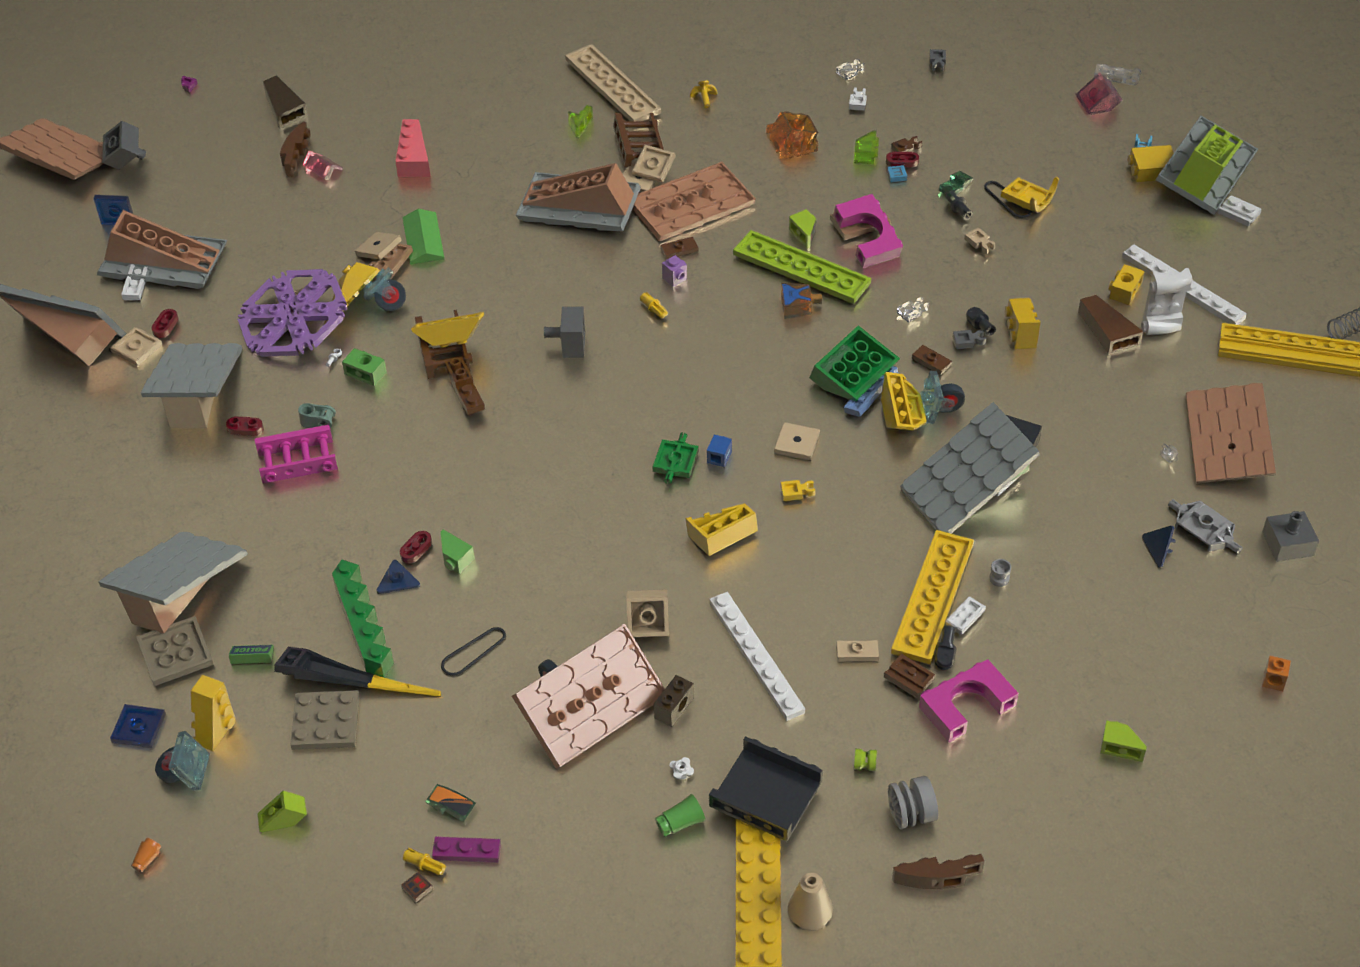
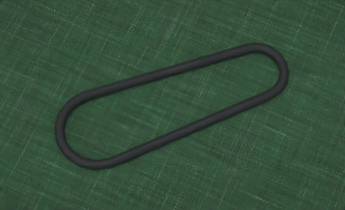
[984,181,1032,218]
[441,627,506,676]

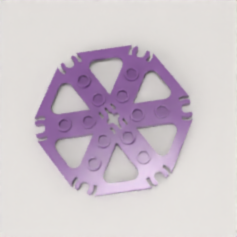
[238,269,347,357]

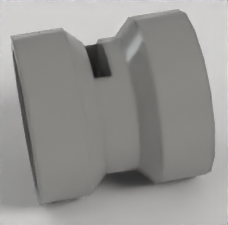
[989,559,1011,587]

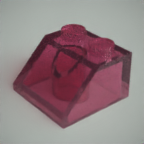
[1075,72,1123,115]

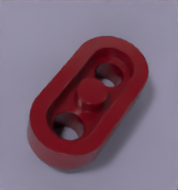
[886,152,919,168]
[151,309,179,338]
[226,416,264,436]
[400,531,432,563]

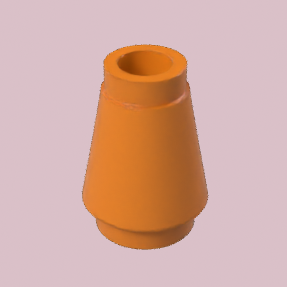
[131,838,161,873]

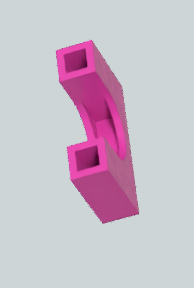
[833,194,903,268]
[919,659,1019,743]

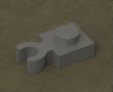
[929,49,946,71]
[952,330,986,349]

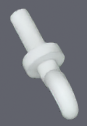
[326,349,342,367]

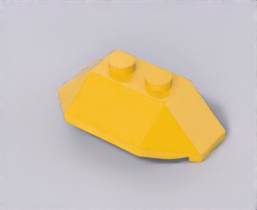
[411,312,484,347]
[881,372,927,430]

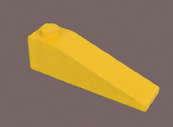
[323,262,380,325]

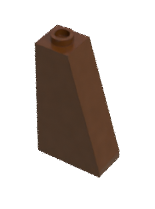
[1078,295,1143,354]

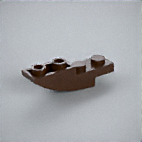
[280,122,311,177]
[445,357,485,415]
[892,854,985,889]

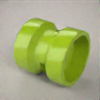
[854,748,877,771]

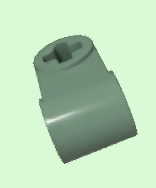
[298,403,336,428]

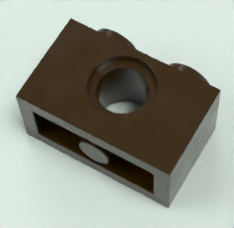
[654,675,694,727]

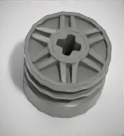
[888,775,938,829]

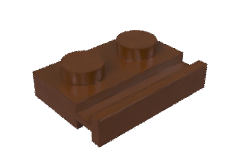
[884,654,935,699]

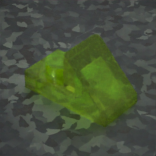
[568,105,593,138]

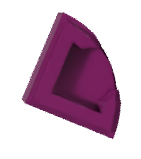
[181,76,198,93]

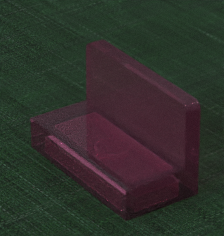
[303,150,343,180]

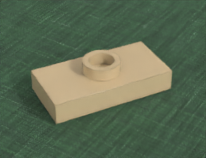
[837,640,879,662]

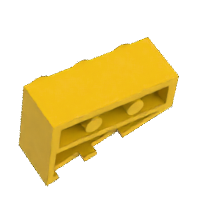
[191,675,236,751]

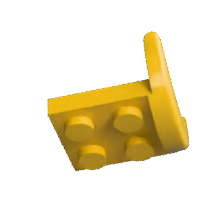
[1000,177,1059,213]

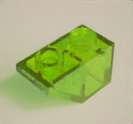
[854,130,879,164]

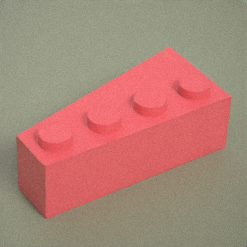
[395,119,431,177]

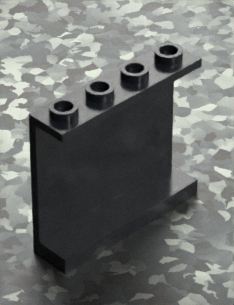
[709,736,823,841]

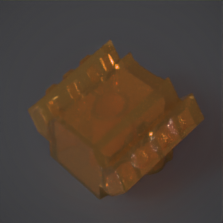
[766,111,818,160]

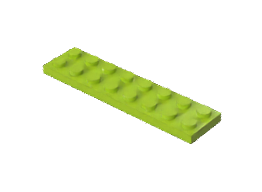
[733,230,871,304]

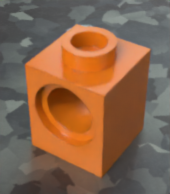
[1262,656,1291,691]

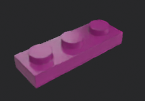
[432,837,501,863]

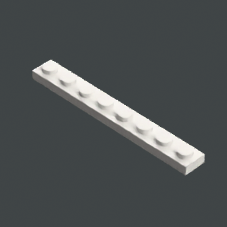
[1122,245,1247,325]
[710,592,805,721]

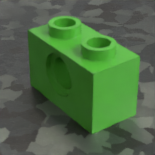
[342,348,387,386]

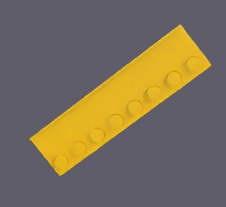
[1218,323,1360,377]

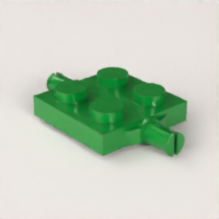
[652,432,699,484]

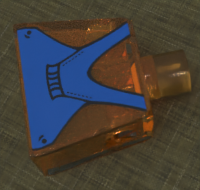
[781,283,822,319]

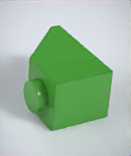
[441,529,475,574]

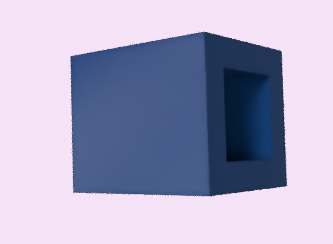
[707,434,732,467]

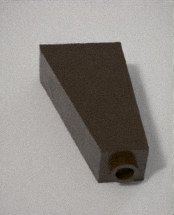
[263,75,308,128]

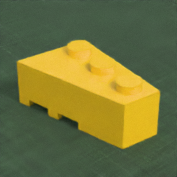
[1005,298,1041,349]
[685,503,758,556]

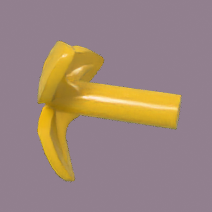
[690,80,717,108]

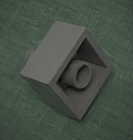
[102,121,146,170]
[544,307,585,358]
[1262,511,1319,562]

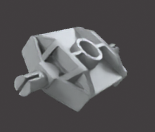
[1168,499,1243,554]

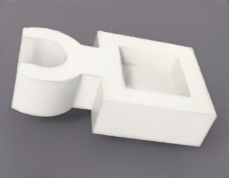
[849,87,867,111]

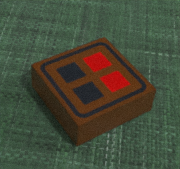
[401,871,433,903]

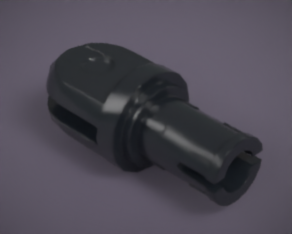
[945,190,973,220]
[966,307,996,336]
[934,626,957,670]

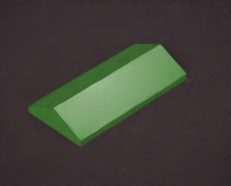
[403,208,444,264]

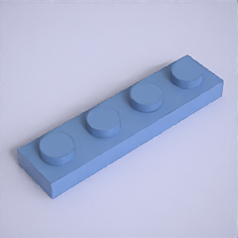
[844,366,898,417]

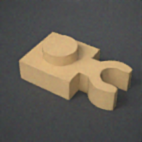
[965,228,995,254]

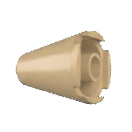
[788,873,833,931]

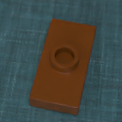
[660,236,699,260]
[912,345,952,375]

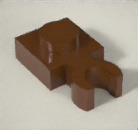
[891,136,922,152]

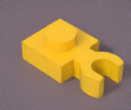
[780,480,815,501]

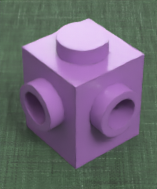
[662,255,687,287]

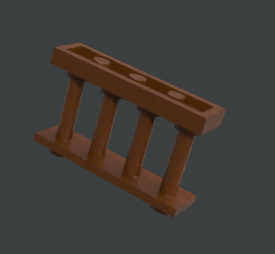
[613,113,664,167]
[415,310,473,379]

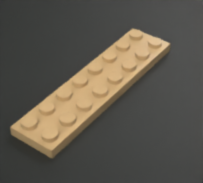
[565,44,661,121]

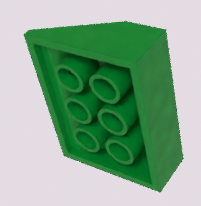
[809,325,900,402]

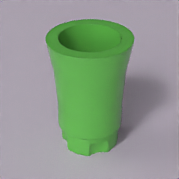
[655,794,706,837]

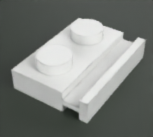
[1218,195,1261,227]

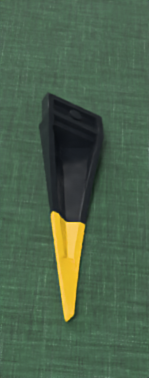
[274,646,441,696]

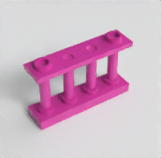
[255,425,338,484]

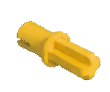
[640,292,668,319]
[403,847,446,876]

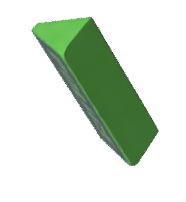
[229,645,274,664]

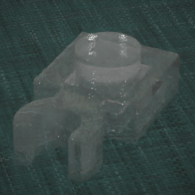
[836,59,865,80]
[897,297,930,323]

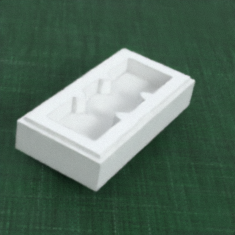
[945,596,986,635]

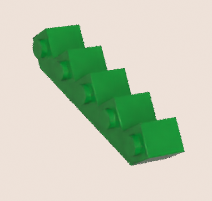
[332,559,394,678]

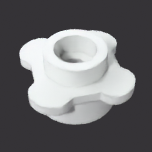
[670,757,694,780]

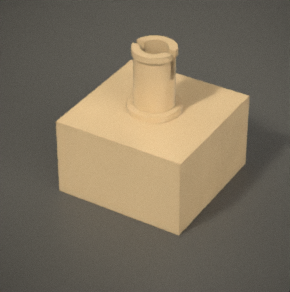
[626,589,669,637]

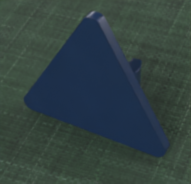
[1142,525,1176,567]
[376,560,420,594]

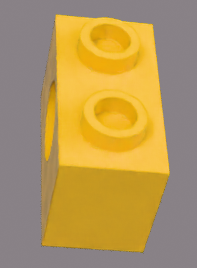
[1108,264,1144,305]

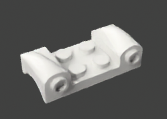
[1141,268,1192,335]

